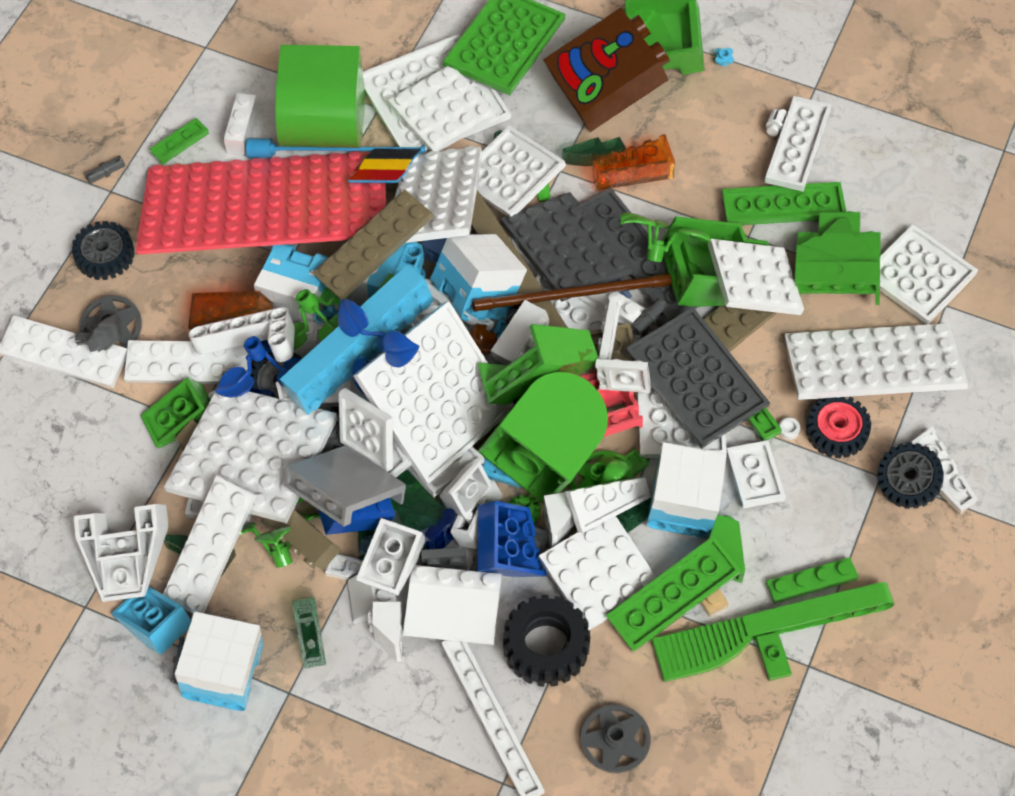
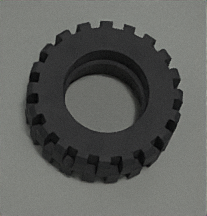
[503,595,590,687]

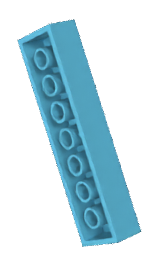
[280,264,434,415]

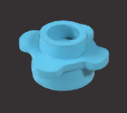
[714,48,734,66]

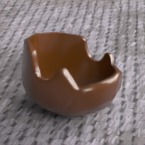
[468,324,498,355]

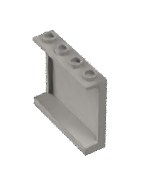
[284,445,406,526]

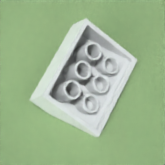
[403,565,502,645]

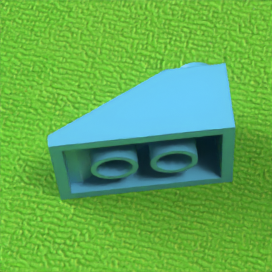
[111,587,191,655]

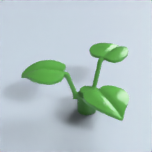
[620,212,712,262]
[294,288,350,350]
[239,513,320,568]

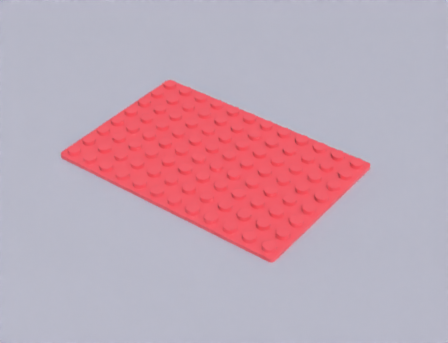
[136,151,386,255]

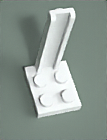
[595,295,651,393]

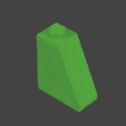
[709,514,745,583]

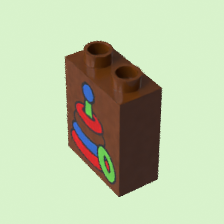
[543,8,670,132]

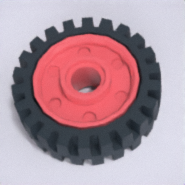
[806,397,872,458]

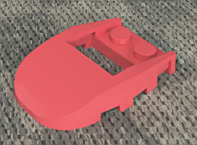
[580,372,643,437]

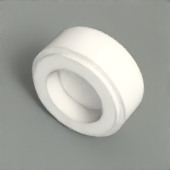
[779,418,800,440]

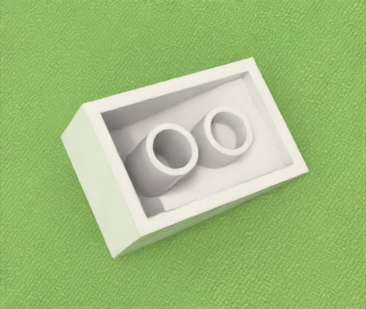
[356,518,426,596]

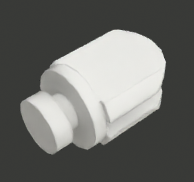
[766,108,787,136]

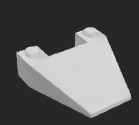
[74,504,168,602]

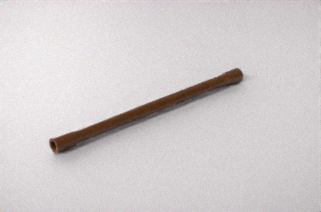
[472,274,672,312]

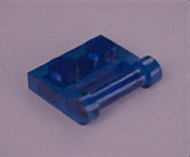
[425,508,456,550]

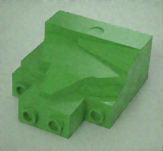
[623,0,705,75]
[795,211,881,305]
[662,216,769,307]
[478,324,599,405]

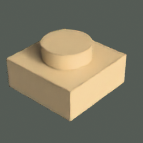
[701,589,729,616]

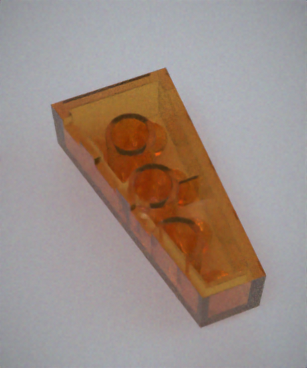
[592,134,675,191]
[188,291,273,330]

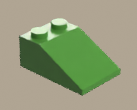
[140,377,211,448]

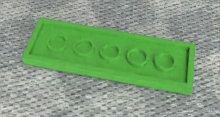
[721,182,846,225]
[606,536,742,653]

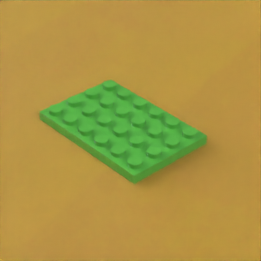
[443,0,566,95]

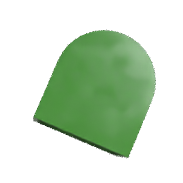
[275,45,366,148]
[478,372,608,504]

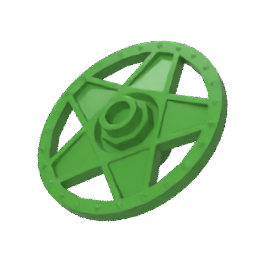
[569,451,634,490]

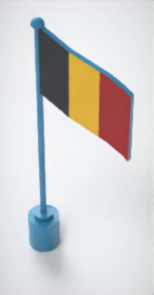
[246,138,426,183]

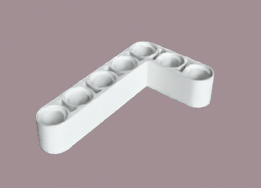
[189,307,295,362]

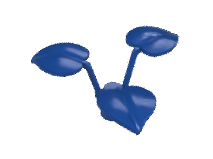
[338,298,420,394]
[215,337,301,398]

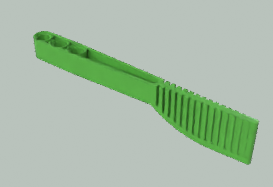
[652,582,895,682]

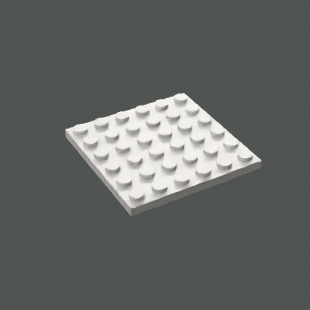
[363,34,511,154]
[353,301,514,484]
[164,391,338,523]

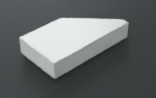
[325,554,364,580]

